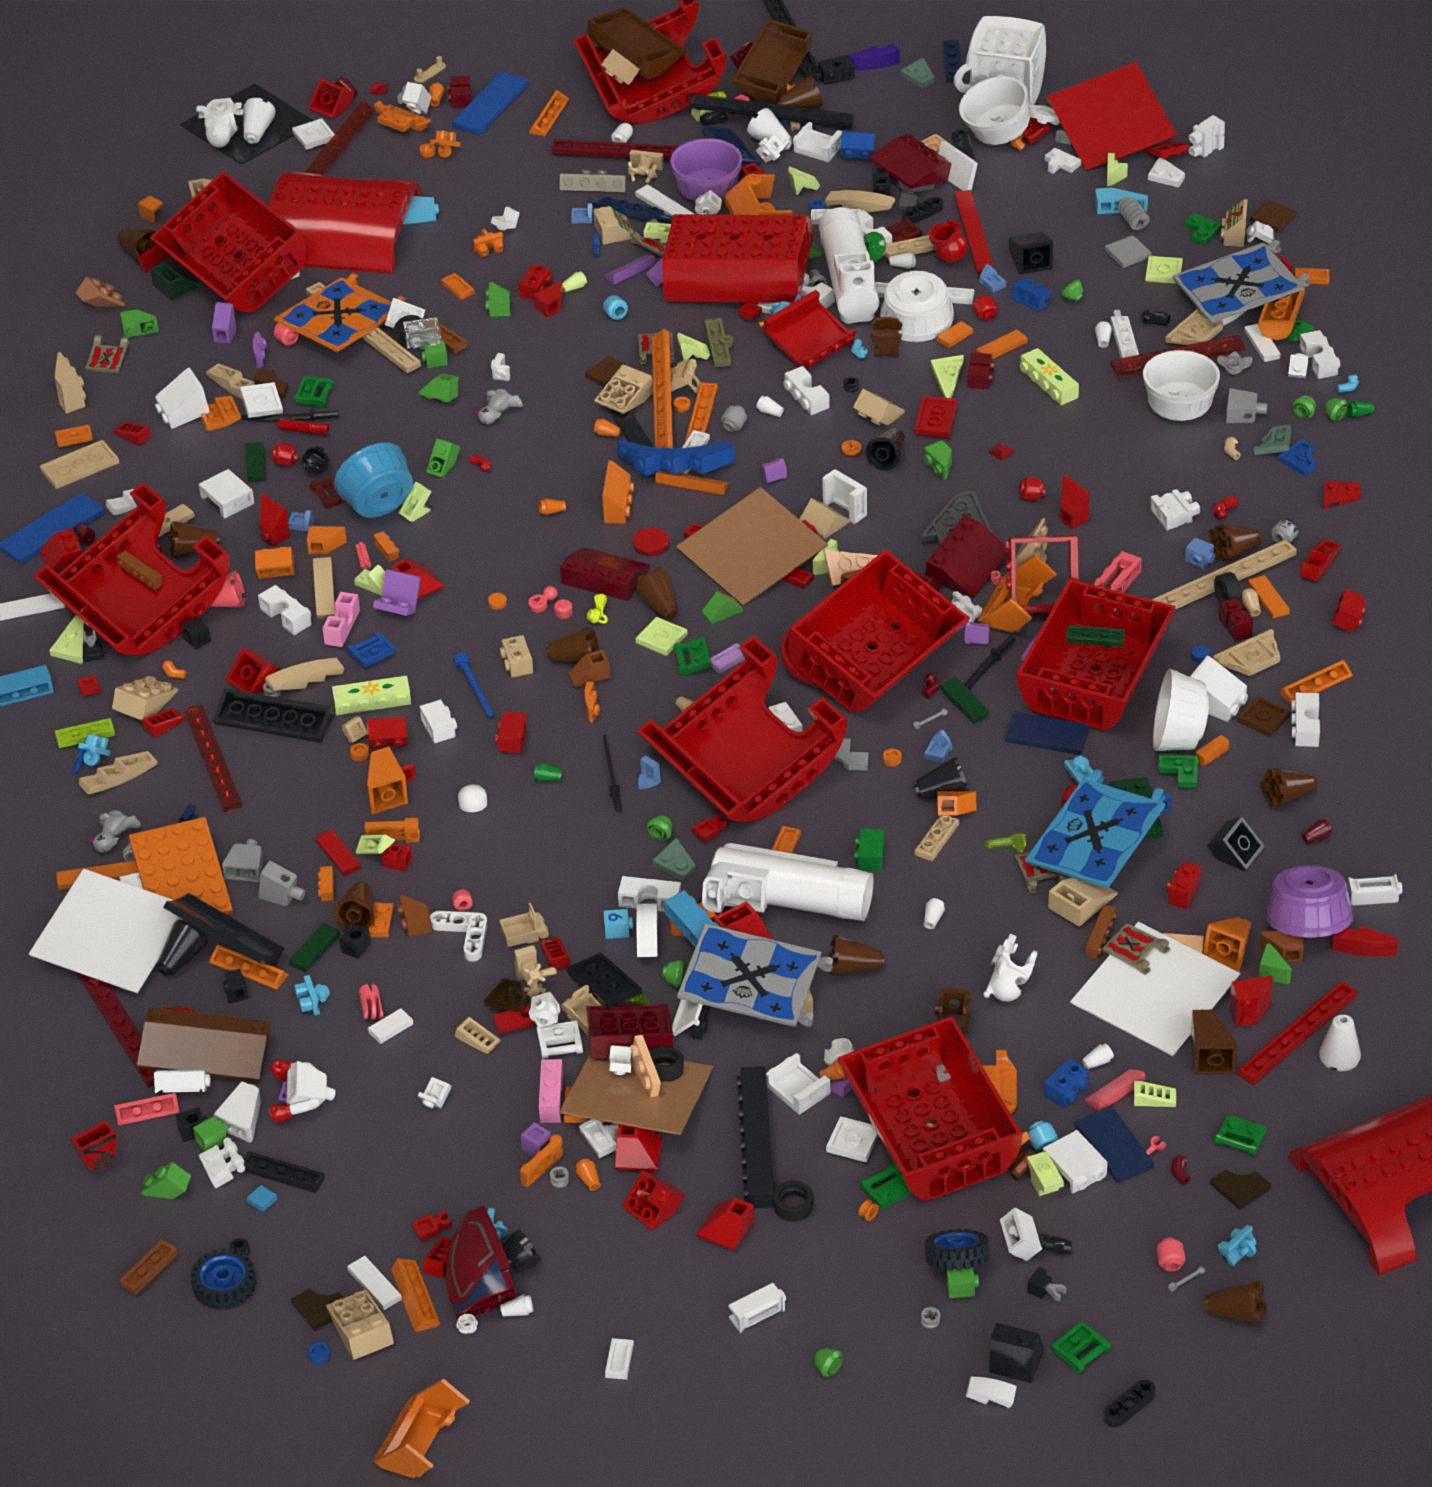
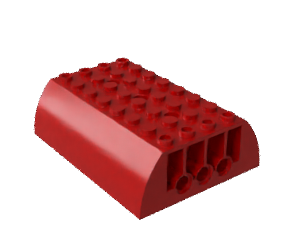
[150,171,306,313]
[662,214,814,303]
[788,549,970,713]
[1016,579,1176,731]
[838,1016,1023,1202]

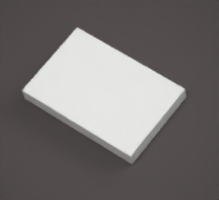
[939,141,978,191]

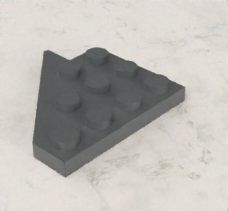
[921,490,993,545]

